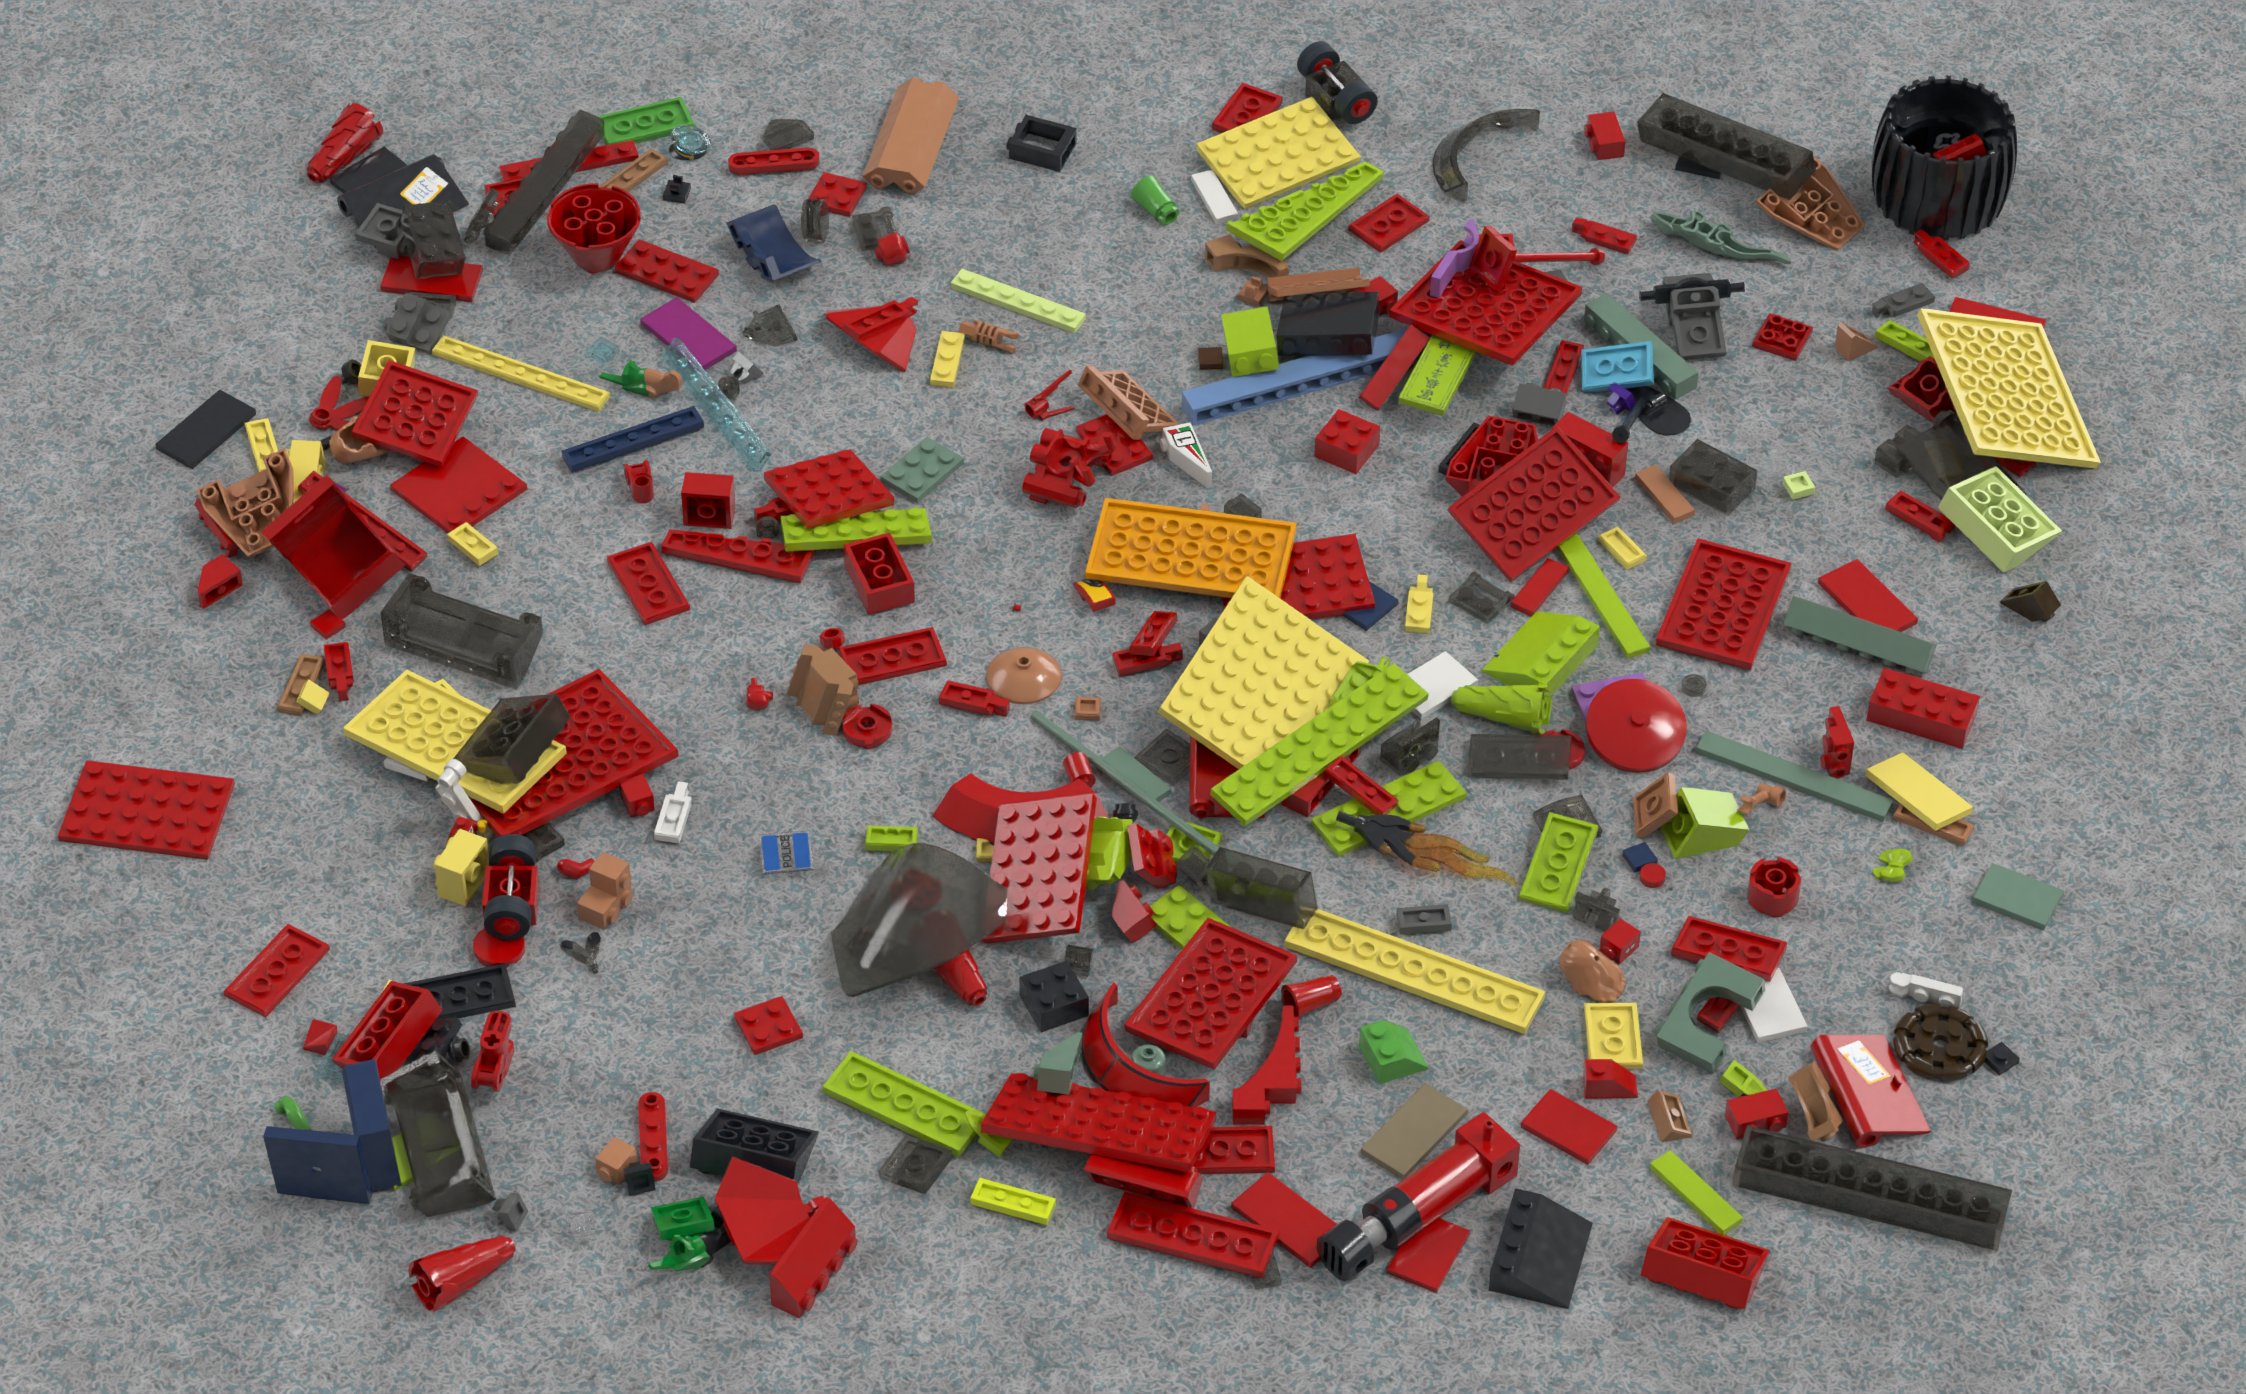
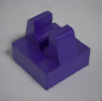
[1606,382,1636,415]

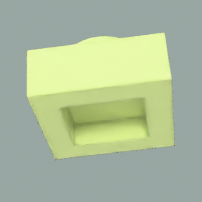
[1782,471,1815,500]

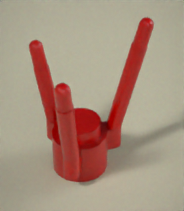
[1024,370,1074,421]

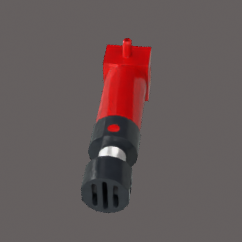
[1316,1111,1520,1281]

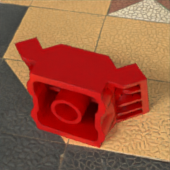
[1887,355,1960,430]

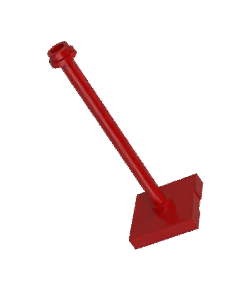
[1469,226,1605,291]

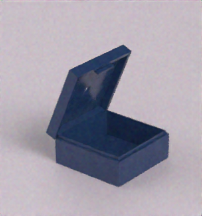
[263,1059,402,1204]

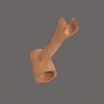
[1737,783,1787,814]

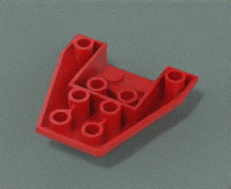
[1445,415,1538,497]

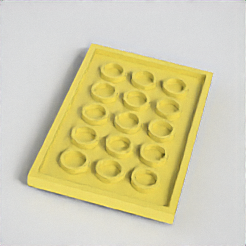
[1196,97,1361,209]

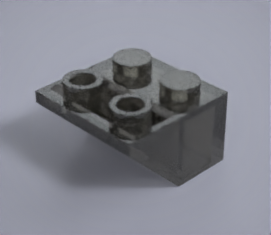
[1380,717,1440,777]

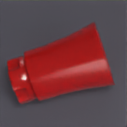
[1281,975,1342,1018]

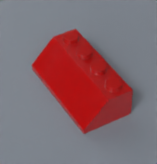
[331,981,442,1090]
[1084,1154,1203,1209]
[769,1197,858,1318]

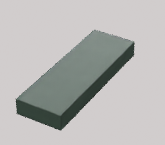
[1101,746,1171,802]

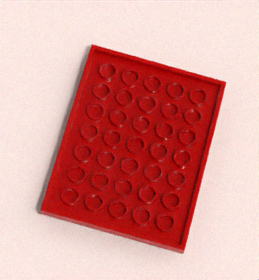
[468,669,679,837]

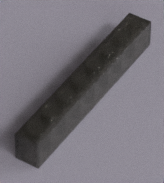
[484,109,605,256]

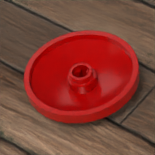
[1585,679,1687,773]

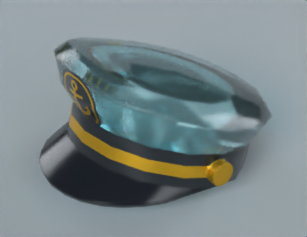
[669,125,711,160]

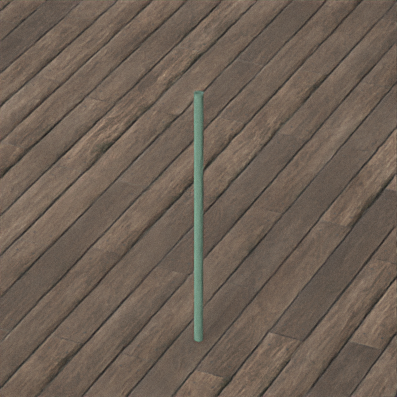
[1031,710,1247,876]

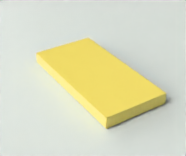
[1865,752,1973,831]

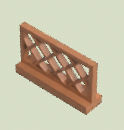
[1266,267,1370,302]
[1077,365,1180,440]

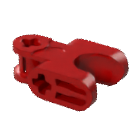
[471,1011,514,1092]

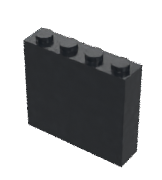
[1276,292,1380,356]

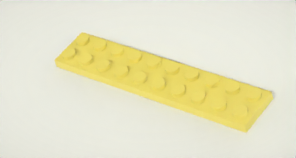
[1284,905,1546,1035]

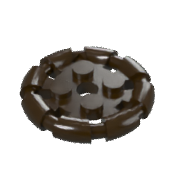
[1893,1004,1989,1081]

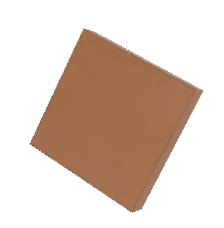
[1633,772,1678,838]

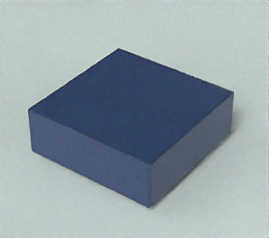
[1622,842,1658,873]

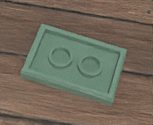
[1972,863,2064,930]

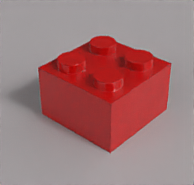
[1314,409,1380,474]
[681,472,736,529]

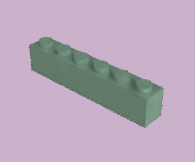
[1584,293,1699,400]
[1784,596,1937,676]

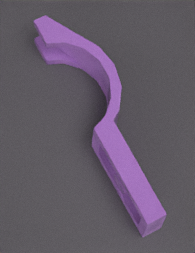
[1430,220,1479,298]

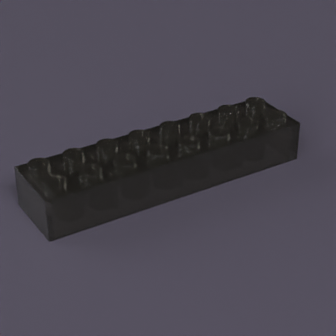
[1637,93,1816,200]

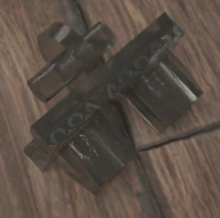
[1573,887,1622,932]

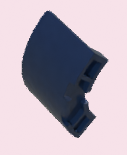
[726,204,821,281]

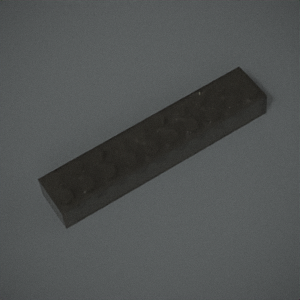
[1732,1125,2012,1251]

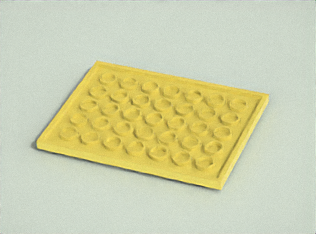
[1917,308,2100,469]
[1157,576,1369,769]

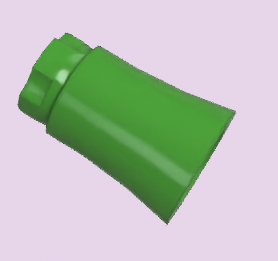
[1131,176,1180,225]

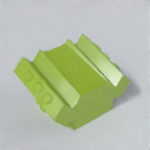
[1085,816,1133,891]

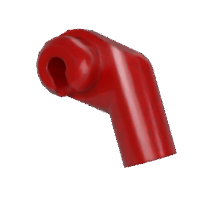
[557,858,595,879]

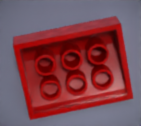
[1640,1217,1770,1309]

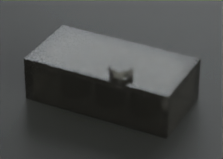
[1205,847,1318,929]

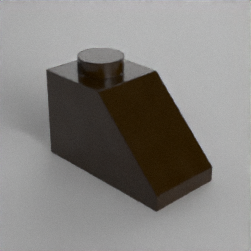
[2000,581,2061,622]

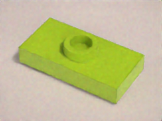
[865,825,918,852]

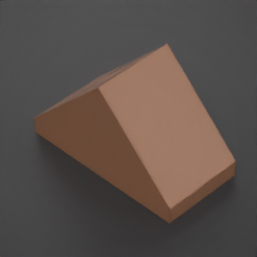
[1834,321,1878,361]

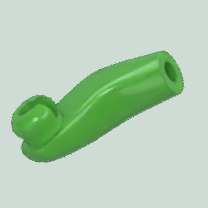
[274,1096,311,1130]

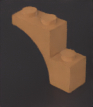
[1205,234,1289,277]
[1788,1061,1843,1142]

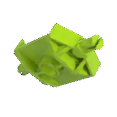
[1329,656,1391,706]

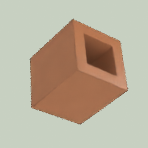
[595,1137,637,1185]

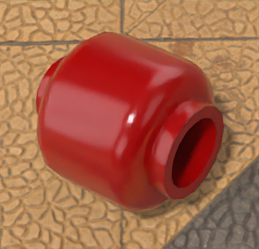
[874,232,910,266]

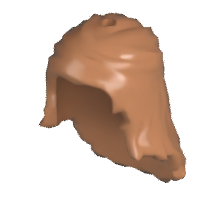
[329,416,391,465]
[1559,940,1626,1003]

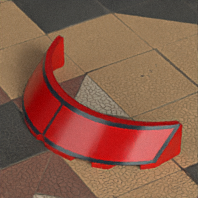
[1081,982,1210,1108]

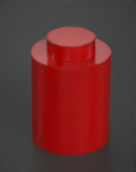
[1063,752,1096,788]

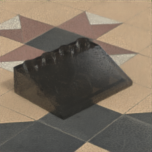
[453,694,571,784]

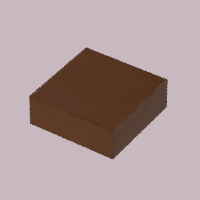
[1198,347,1223,370]

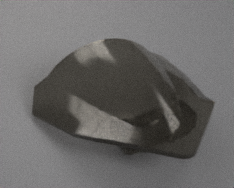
[831,843,1008,997]

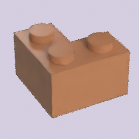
[577,852,633,930]

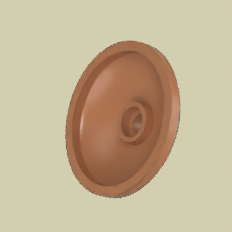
[987,647,1061,704]

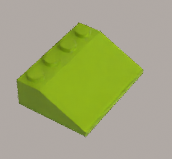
[1482,611,1600,697]

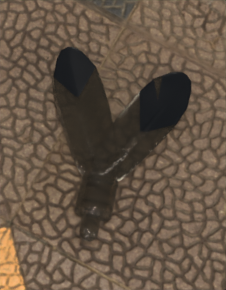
[561,932,601,974]

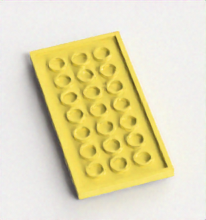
[343,670,566,814]

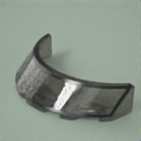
[1432,109,1540,204]

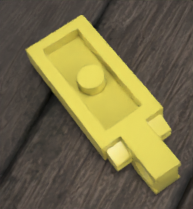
[1405,574,1433,633]

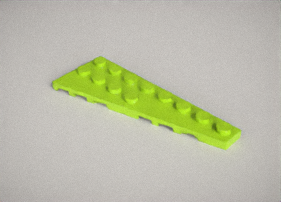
[1226,161,1384,261]

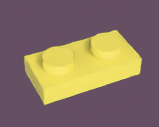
[447,522,498,566]

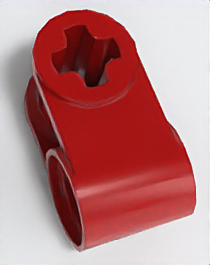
[623,460,654,504]

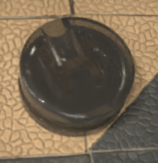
[801,199,829,242]

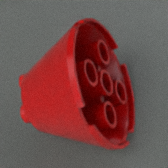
[547,183,641,274]

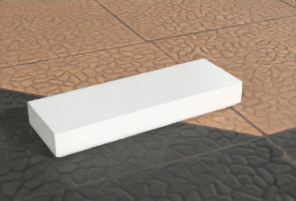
[1191,170,1238,224]

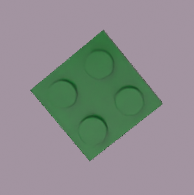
[651,1196,715,1241]

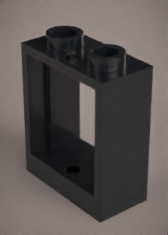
[1006,115,1077,172]

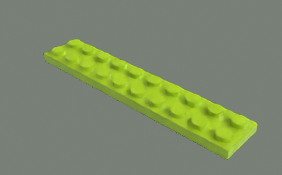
[1210,663,1429,826]

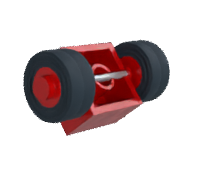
[482,834,539,941]

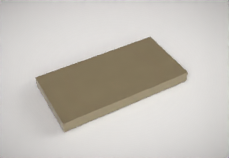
[1361,1083,1468,1180]

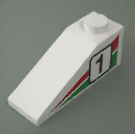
[1159,423,1212,488]

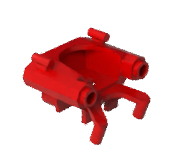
[1022,428,1117,508]

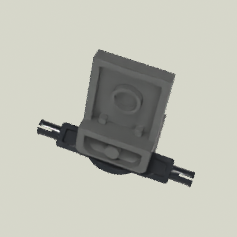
[1639,273,1745,360]

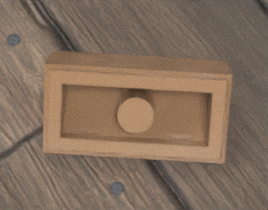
[1648,1090,1692,1142]

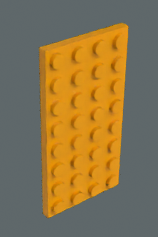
[1085,498,1297,598]

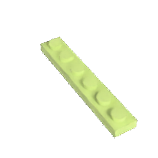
[951,269,1086,333]

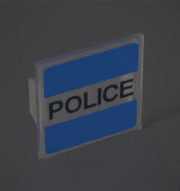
[759,830,814,879]

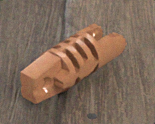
[959,320,1019,353]

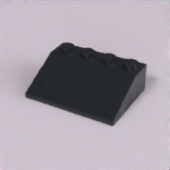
[690,1108,819,1184]
[1488,1188,1593,1309]

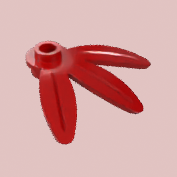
[309,376,369,431]

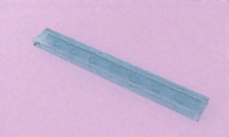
[662,338,771,472]

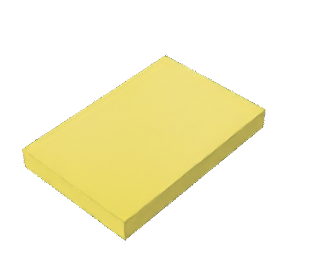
[1584,1003,1643,1069]

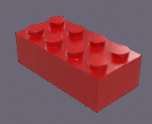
[1866,668,1980,749]

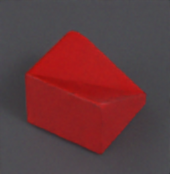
[303,1019,338,1056]

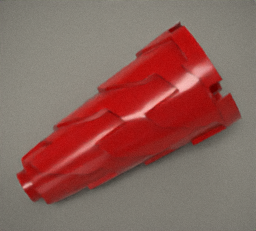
[307,102,384,183]
[908,910,988,1006]
[408,1235,516,1312]

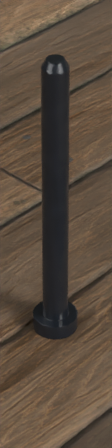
[1612,397,1646,443]

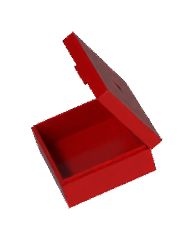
[261,474,405,619]

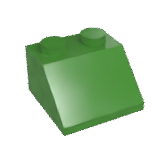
[1359,1020,1428,1084]

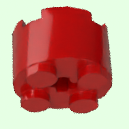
[1747,857,1801,918]

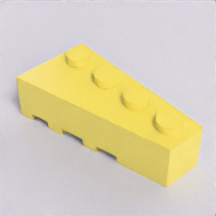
[287,440,327,502]

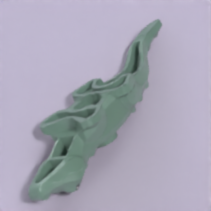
[1650,210,1791,264]

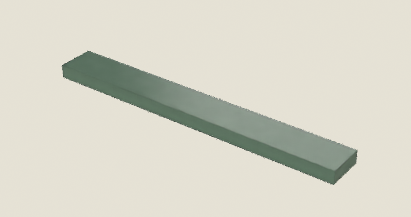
[1695,731,1893,822]

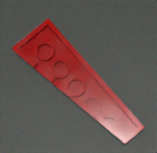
[661,529,816,583]

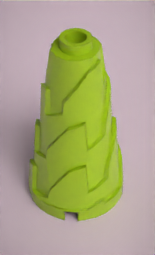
[1451,683,1552,735]

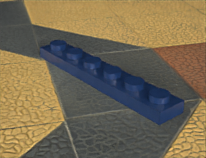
[562,406,704,473]

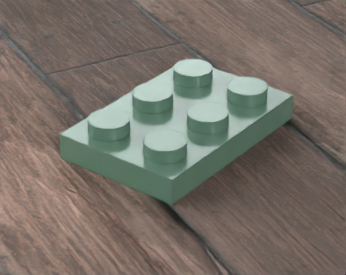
[880,437,964,503]

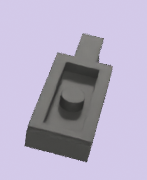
[1871,283,1935,318]

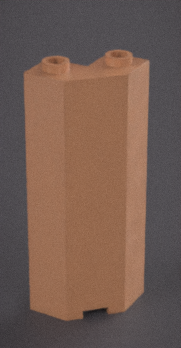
[862,77,959,195]

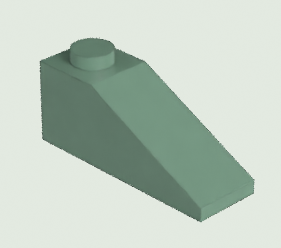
[1033,1032,1082,1095]

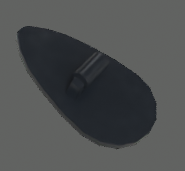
[1626,386,1691,436]

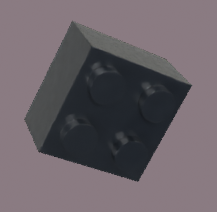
[1019,960,1089,1033]

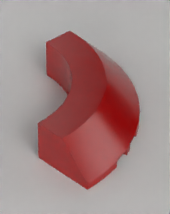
[933,773,1109,846]

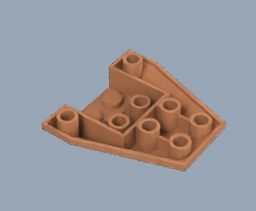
[1755,153,1865,251]
[197,448,294,558]

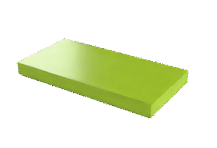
[1519,812,1598,913]

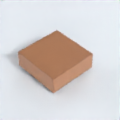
[1075,697,1101,721]

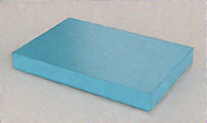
[1581,341,1654,393]

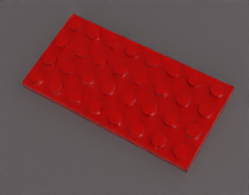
[981,1073,1217,1172]

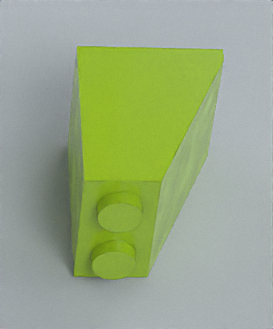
[1221,306,1279,377]
[1660,787,1749,859]

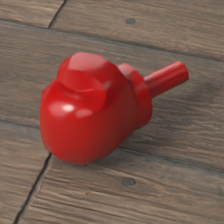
[746,677,773,710]

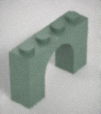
[1655,952,1766,1074]

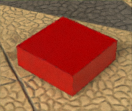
[310,609,346,640]

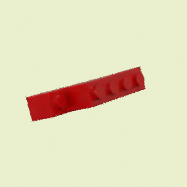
[1232,1006,1302,1125]

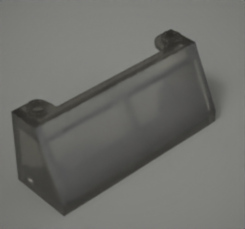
[380,573,543,690]
[380,1050,496,1217]

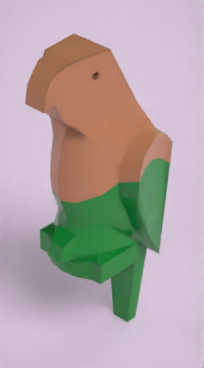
[600,360,683,398]

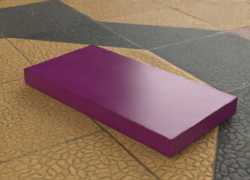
[640,297,737,373]

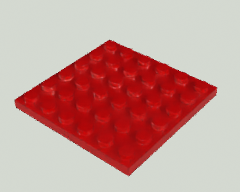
[1389,240,1583,366]

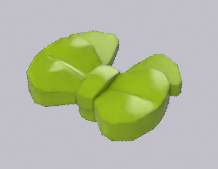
[1873,848,1913,882]

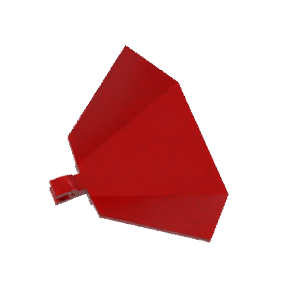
[825,297,918,372]
[714,1157,825,1265]

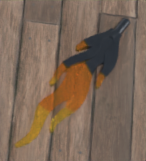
[1336,811,1517,886]

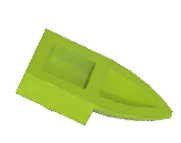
[1718,1060,1767,1097]
[965,1111,1013,1157]

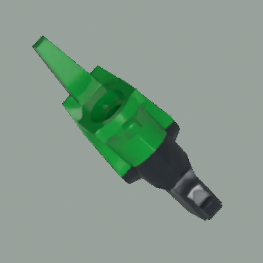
[648,1225,731,1271]

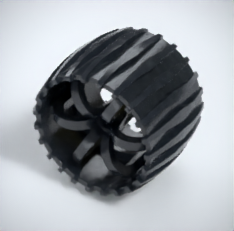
[1872,75,2017,241]

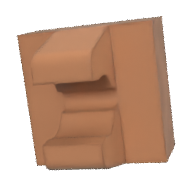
[1238,276,1268,307]

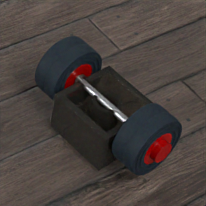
[1297,41,1378,124]

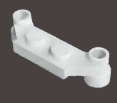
[435,759,495,843]

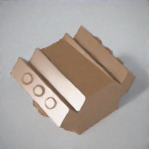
[787,644,859,736]

